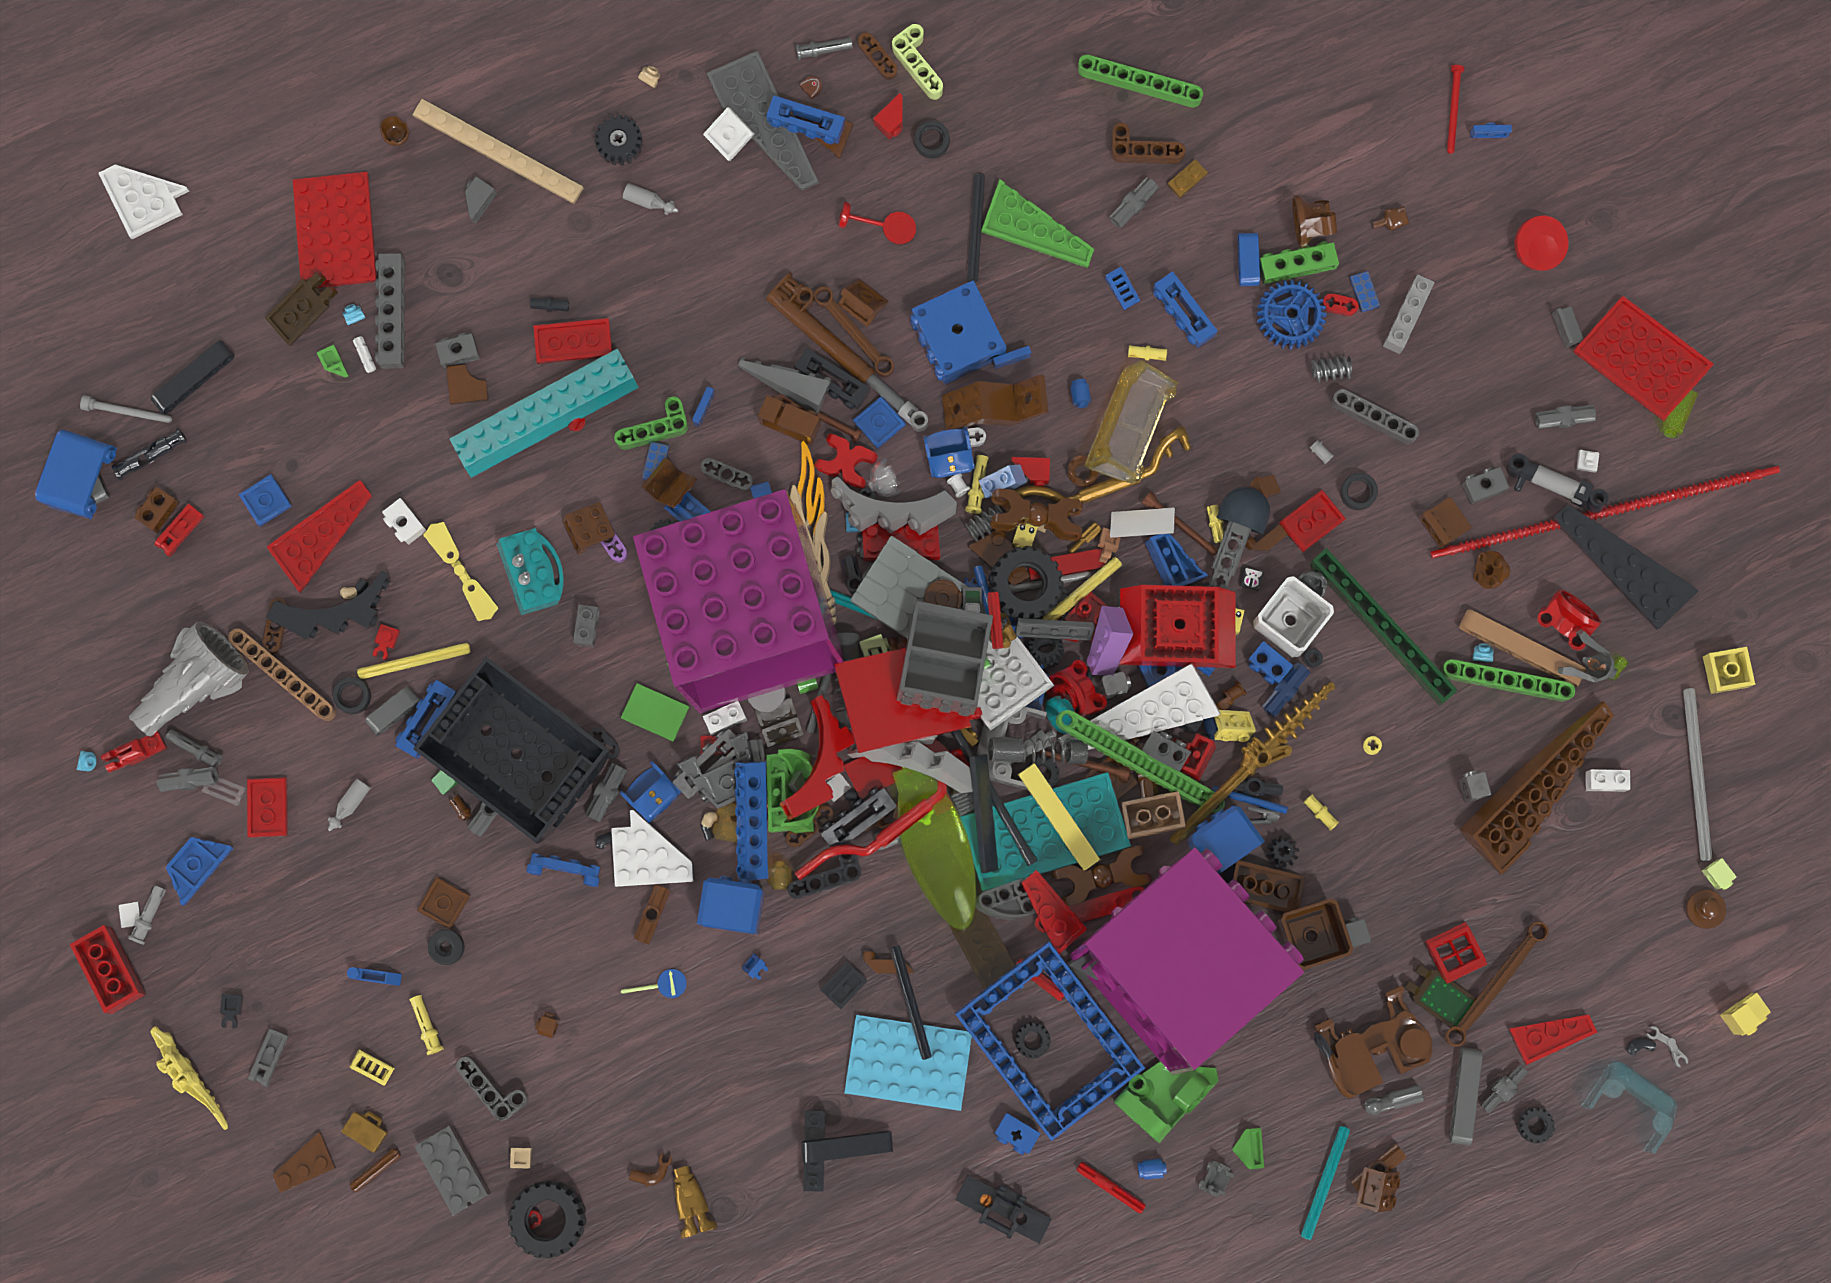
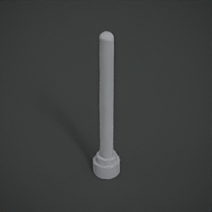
[80,395,172,423]
[1008,571,1091,595]

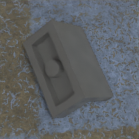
[1552,306,1583,349]

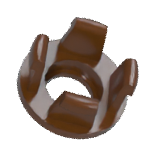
[1067,454,1099,487]

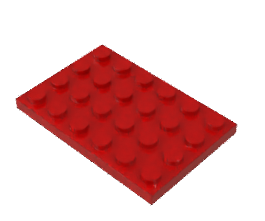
[293,172,377,288]
[1573,296,1714,421]

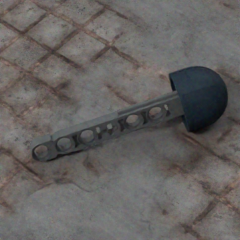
[1207,487,1270,589]

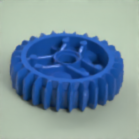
[1256,279,1327,350]

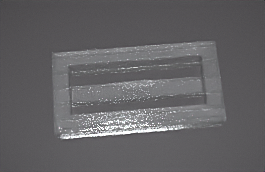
[202,778,246,806]

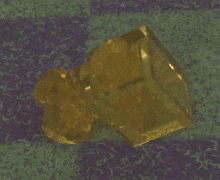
[713,802,737,843]

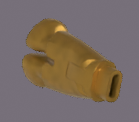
[673,1166,718,1239]

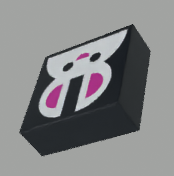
[1240,567,1264,591]

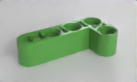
[614,397,688,450]

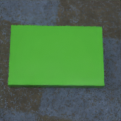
[621,683,690,742]

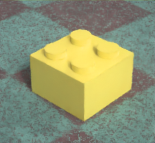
[1703,647,1755,694]

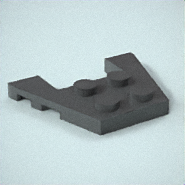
[677,731,750,809]

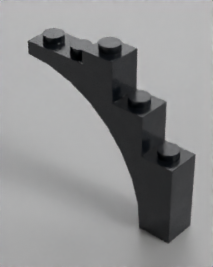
[266,571,391,641]

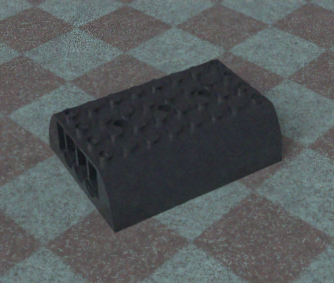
[414,657,609,843]

